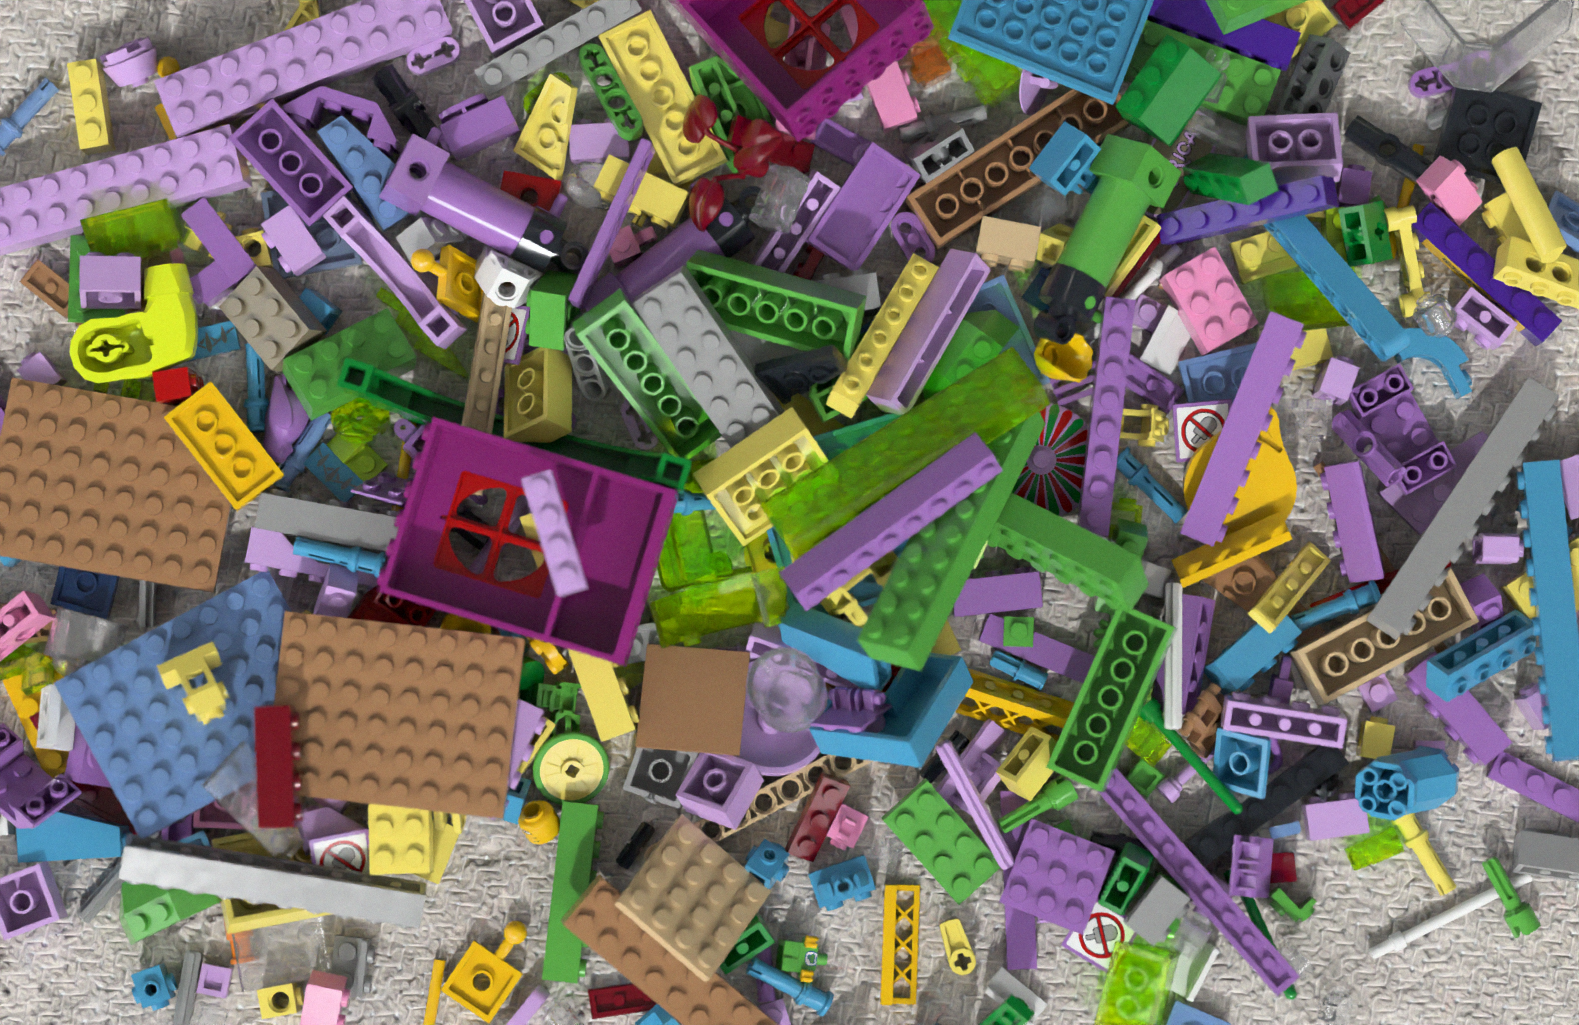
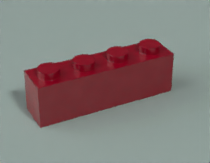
[254,705,304,829]

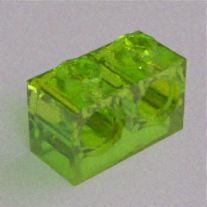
[1126,716,1172,768]

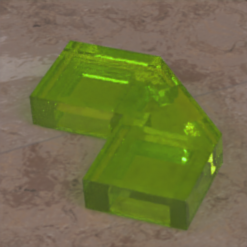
[0,644,54,696]

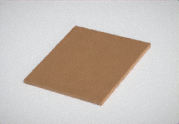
[636,644,750,756]

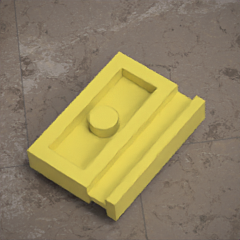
[1229,231,1298,285]

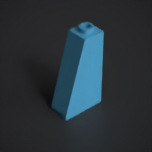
[778,602,892,691]
[16,809,132,863]

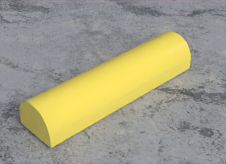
[1491,147,1567,263]

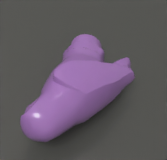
[263,374,309,463]

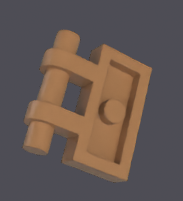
[1178,683,1225,759]

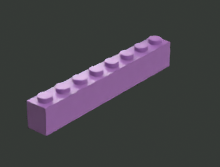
[1077,296,1136,538]
[1180,311,1307,546]
[779,433,1003,611]

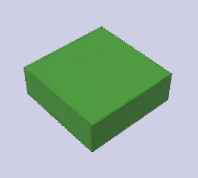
[1125,757,1165,798]

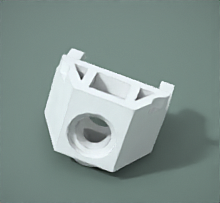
[474,244,542,309]

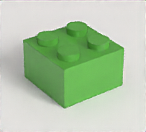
[525,270,581,351]

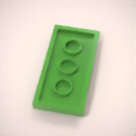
[881,778,1001,905]

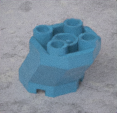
[1355,746,1459,821]

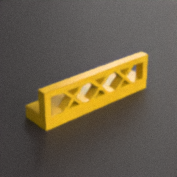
[1171,511,1292,588]
[955,668,1075,743]
[880,884,920,1005]

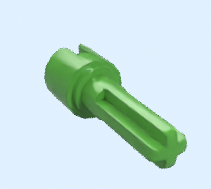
[997,774,1078,833]
[1482,856,1541,938]

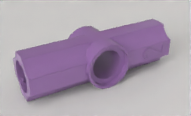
[1330,409,1406,487]

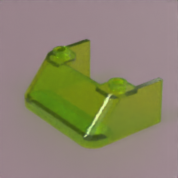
[657,458,753,592]
[649,565,787,649]

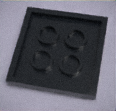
[1432,80,1542,185]

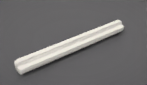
[1164,582,1182,730]

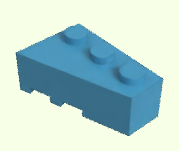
[1204,615,1302,695]

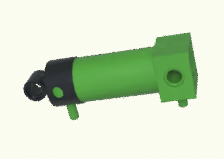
[1034,134,1182,345]

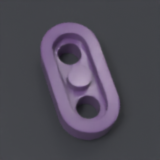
[891,212,935,263]

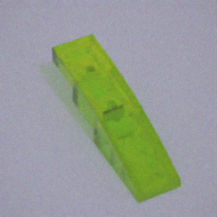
[375,287,469,380]

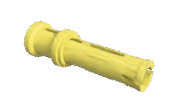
[1391,813,1457,896]

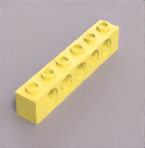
[1493,235,1579,309]
[826,253,939,419]

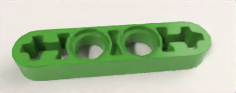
[578,43,644,141]

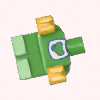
[775,935,828,983]

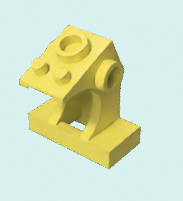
[1120,404,1169,447]
[157,641,229,725]

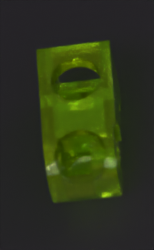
[1344,825,1405,871]

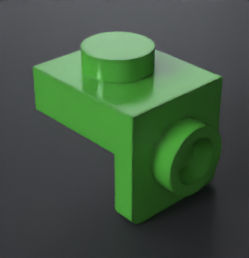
[1269,887,1317,922]

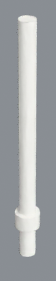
[1083,244,1183,345]
[1368,874,1533,960]

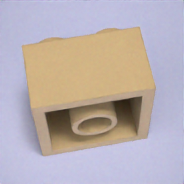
[975,216,1041,273]

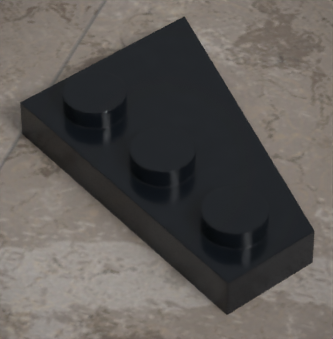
[754,345,848,405]

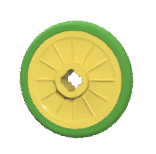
[533,732,609,805]

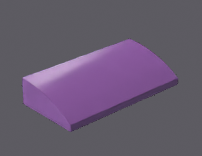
[805,142,921,271]

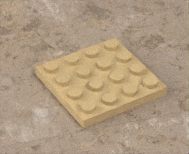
[614,815,771,982]

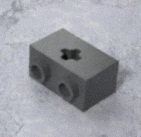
[902,120,975,184]

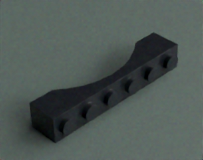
[1183,745,1349,867]

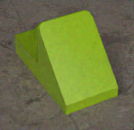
[326,424,389,481]

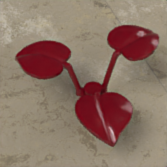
[683,94,785,232]

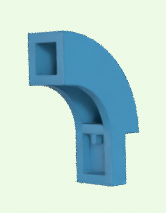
[1394,328,1472,400]

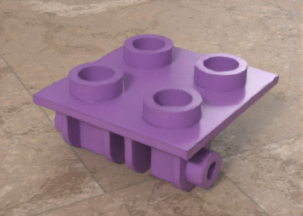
[351,472,414,508]
[810,686,892,733]
[1229,835,1274,898]

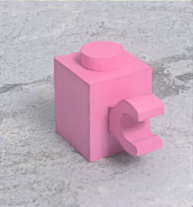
[609,225,657,268]
[826,803,869,851]

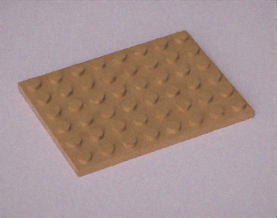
[0,377,248,593]
[274,611,525,819]

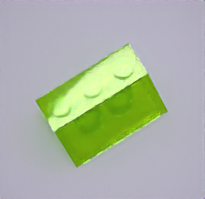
[80,198,184,258]
[1262,267,1355,331]
[1093,940,1180,1025]

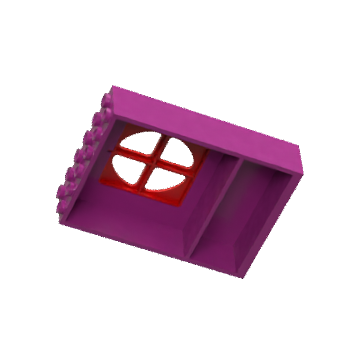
[668,0,934,142]
[377,417,679,667]

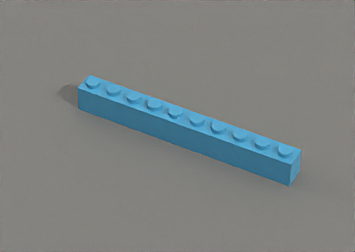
[1516,460,1579,762]

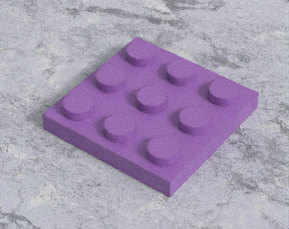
[999,819,1115,935]

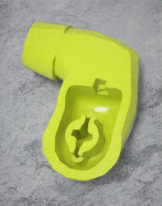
[70,263,198,383]

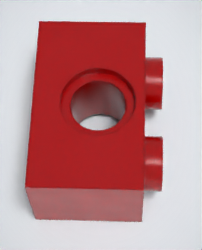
[500,170,563,212]
[152,367,204,406]

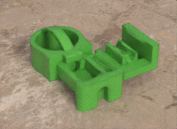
[531,681,582,738]

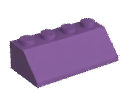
[228,99,353,227]
[1320,459,1385,583]

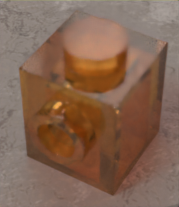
[909,44,952,90]

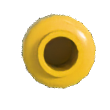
[518,800,560,844]

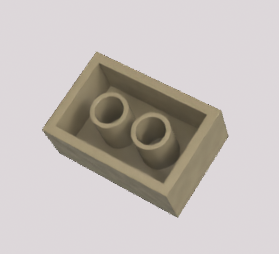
[219,266,327,372]

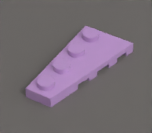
[1377,431,1488,535]

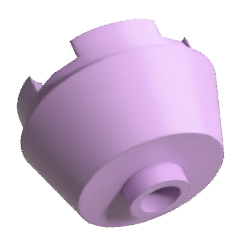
[100,36,158,88]

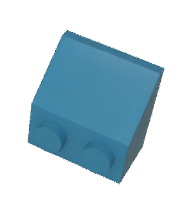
[1213,727,1271,799]

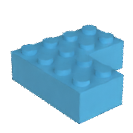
[809,653,974,768]

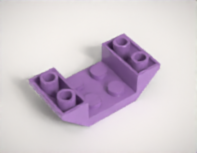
[282,86,403,157]
[1349,363,1458,495]
[0,723,81,829]

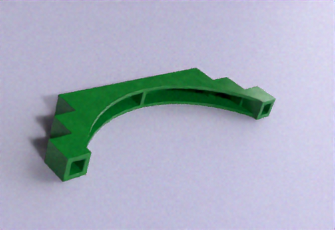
[336,357,692,495]

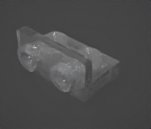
[1184,105,1247,157]

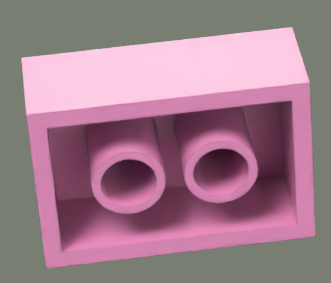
[1159,247,1259,356]

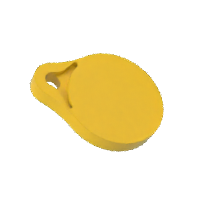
[1183,407,1297,536]

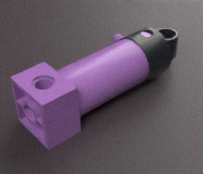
[379,127,589,274]
[579,180,768,311]

